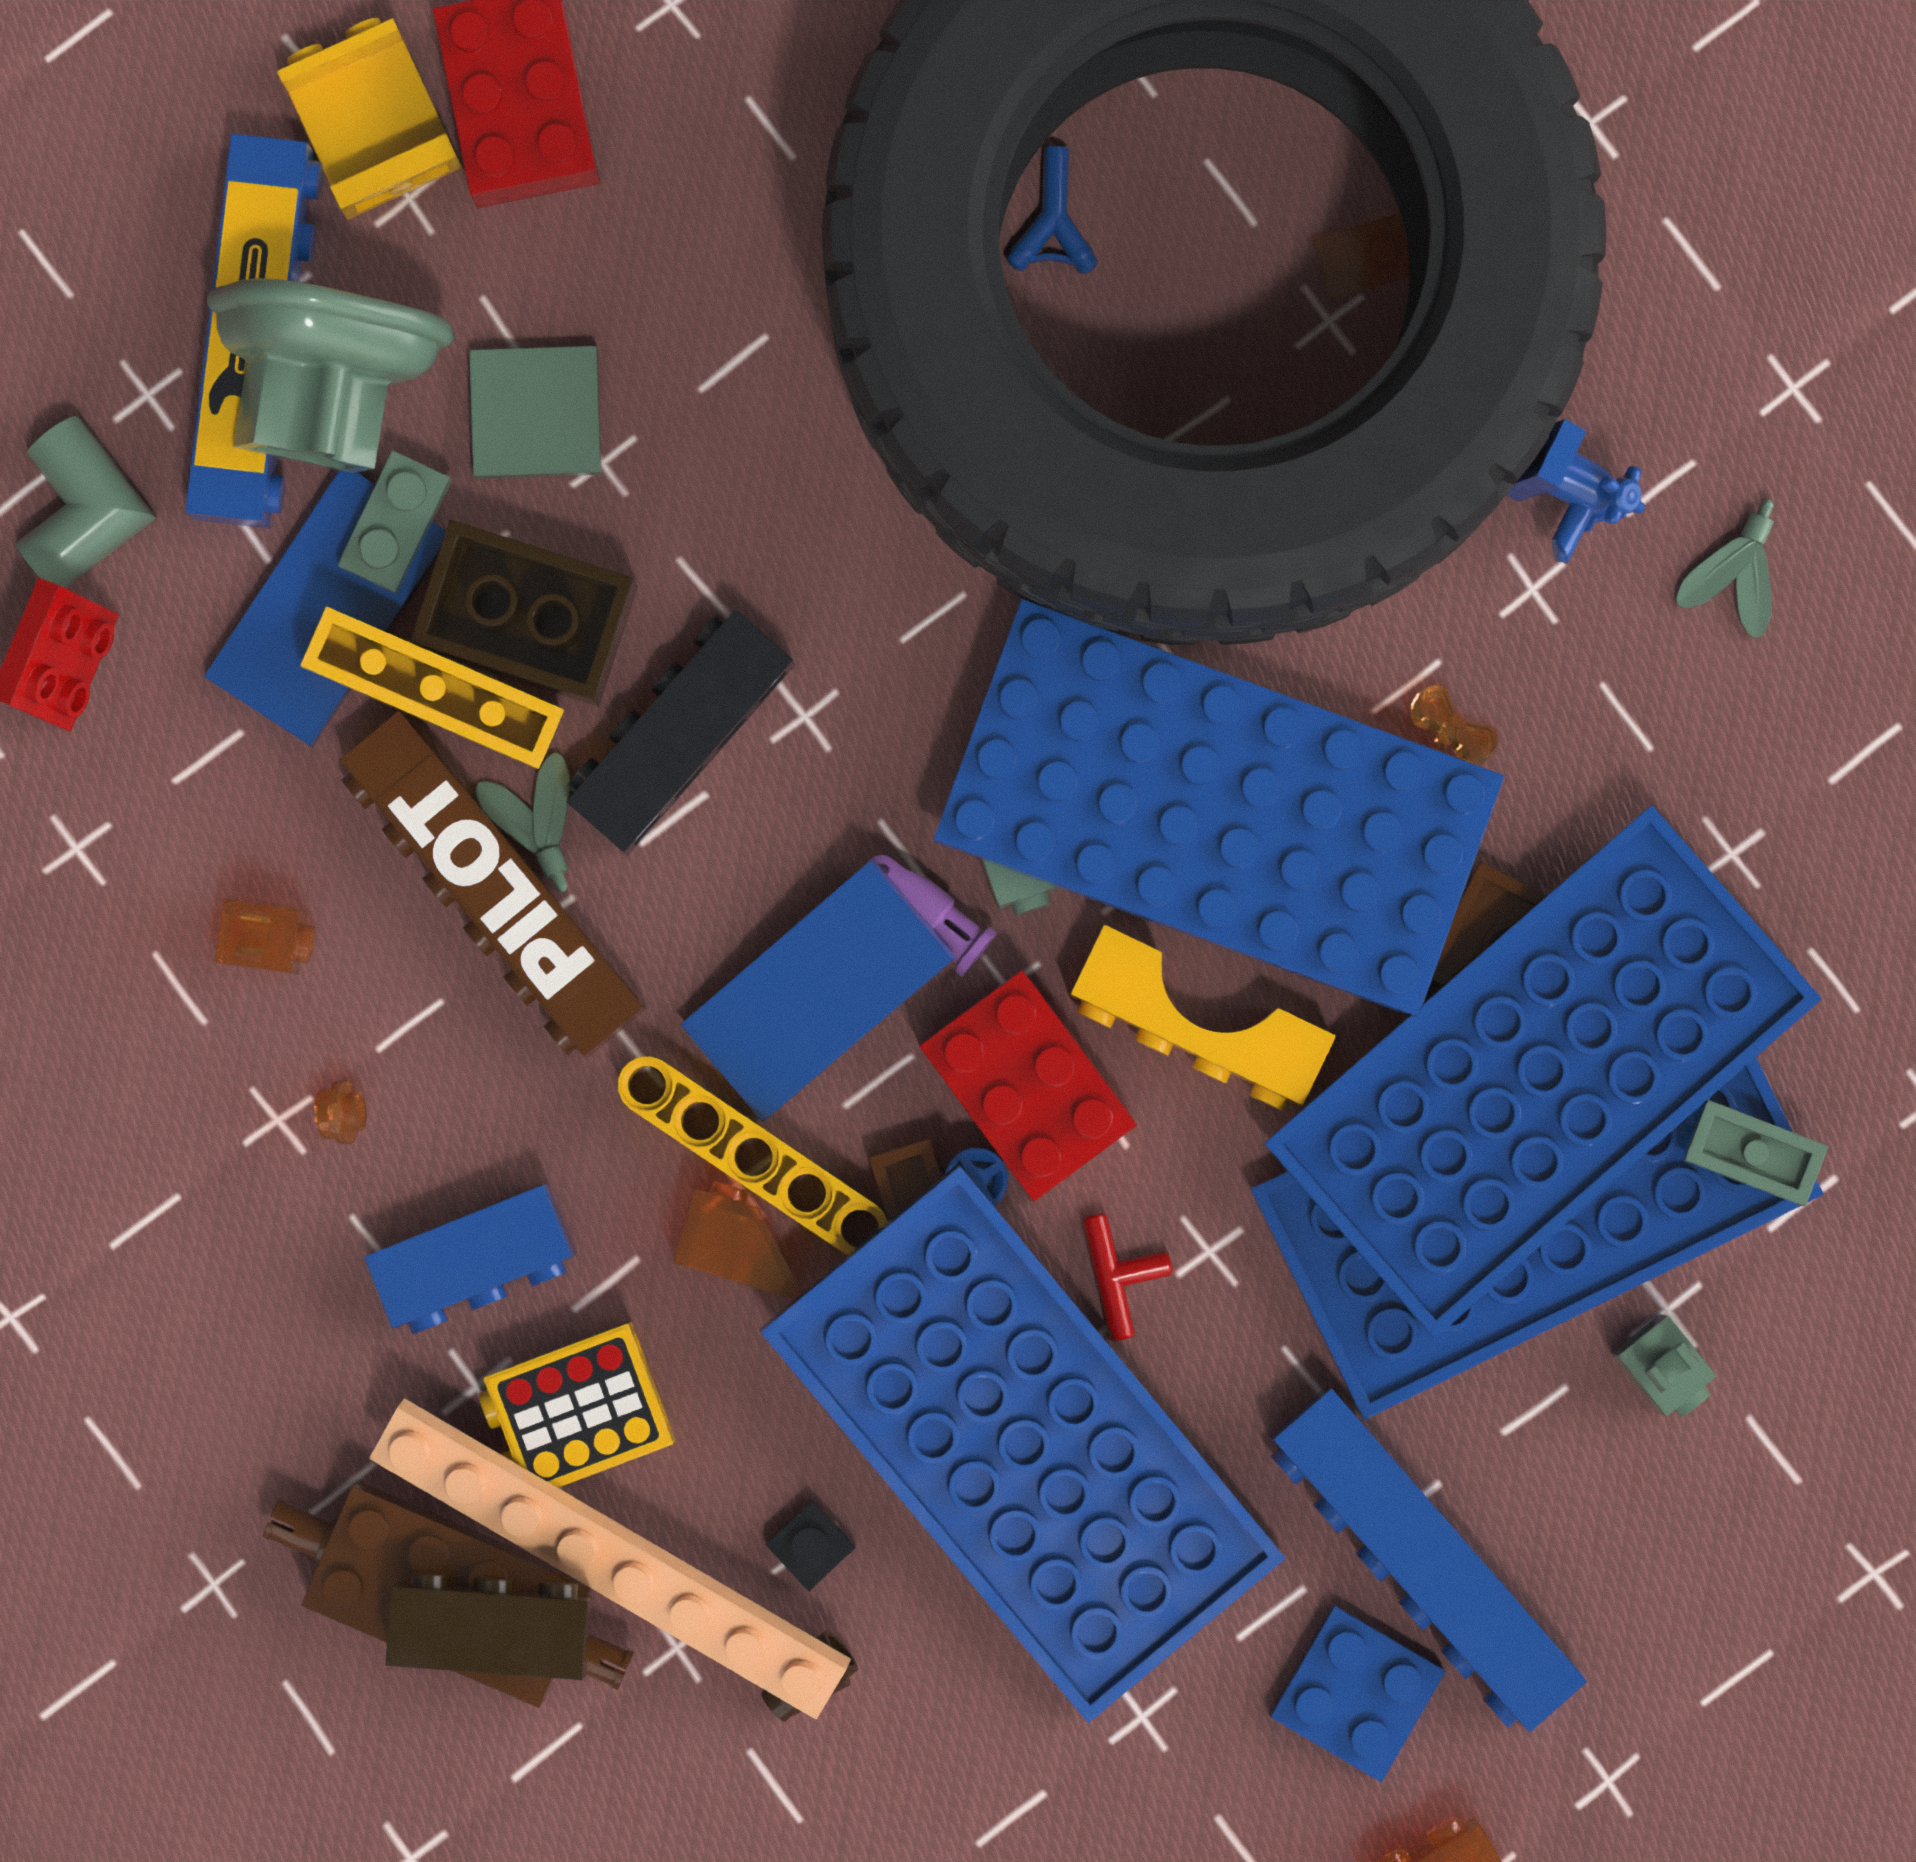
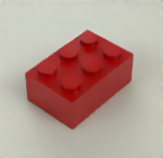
[433,0,601,209]
[919,970,1138,1202]

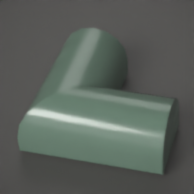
[15,416,157,588]

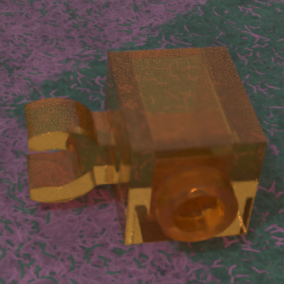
[214,899,315,975]

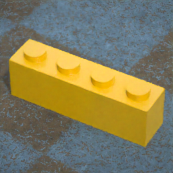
[300,606,564,769]

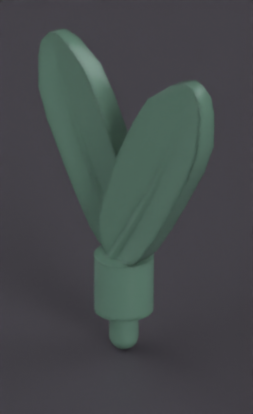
[1676,499,1774,638]
[475,753,570,892]

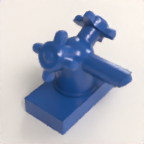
[1506,419,1645,564]

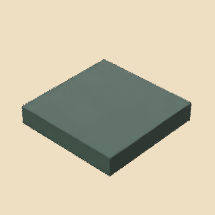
[470,346,602,479]

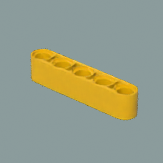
[618,1057,888,1255]

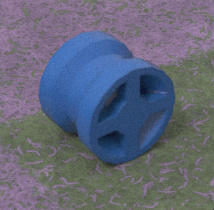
[945,1148,1008,1206]

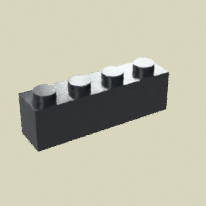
[566,609,795,856]

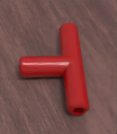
[1082,1213,1173,1342]

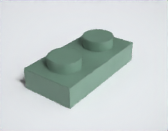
[338,450,452,595]
[1682,1100,1829,1207]

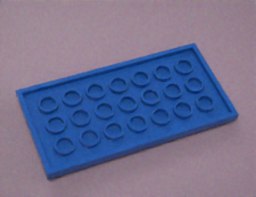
[933,599,1505,1017]
[1263,805,1822,1338]
[1250,1058,1824,1420]
[759,1164,1286,1724]

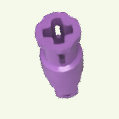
[869,855,997,977]

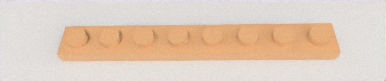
[369,1398,851,1720]

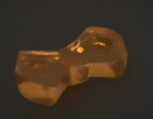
[1410,685,1498,765]

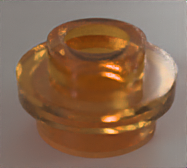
[315,1080,367,1145]

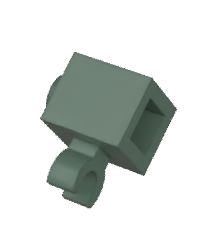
[1611,1314,1717,1417]

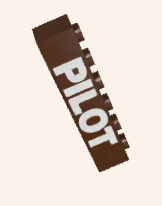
[339,711,647,1058]

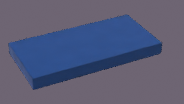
[204,470,446,748]
[680,859,956,1122]

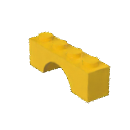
[1070,925,1336,1112]

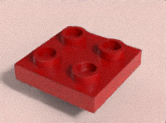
[0,577,119,732]

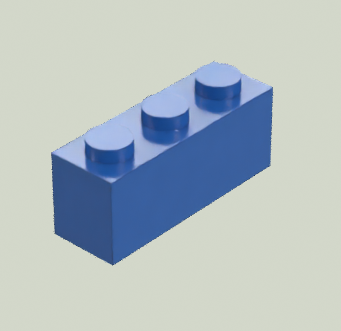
[364,1184,576,1335]

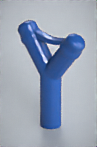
[1006,146,1098,274]

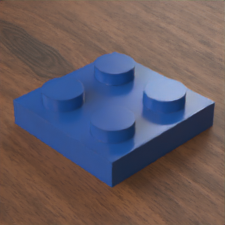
[1269,1604,1446,1783]

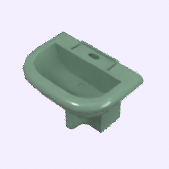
[207,278,455,473]

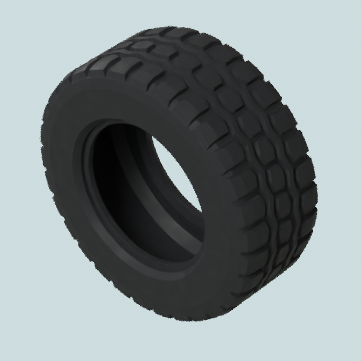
[822,0,1606,646]

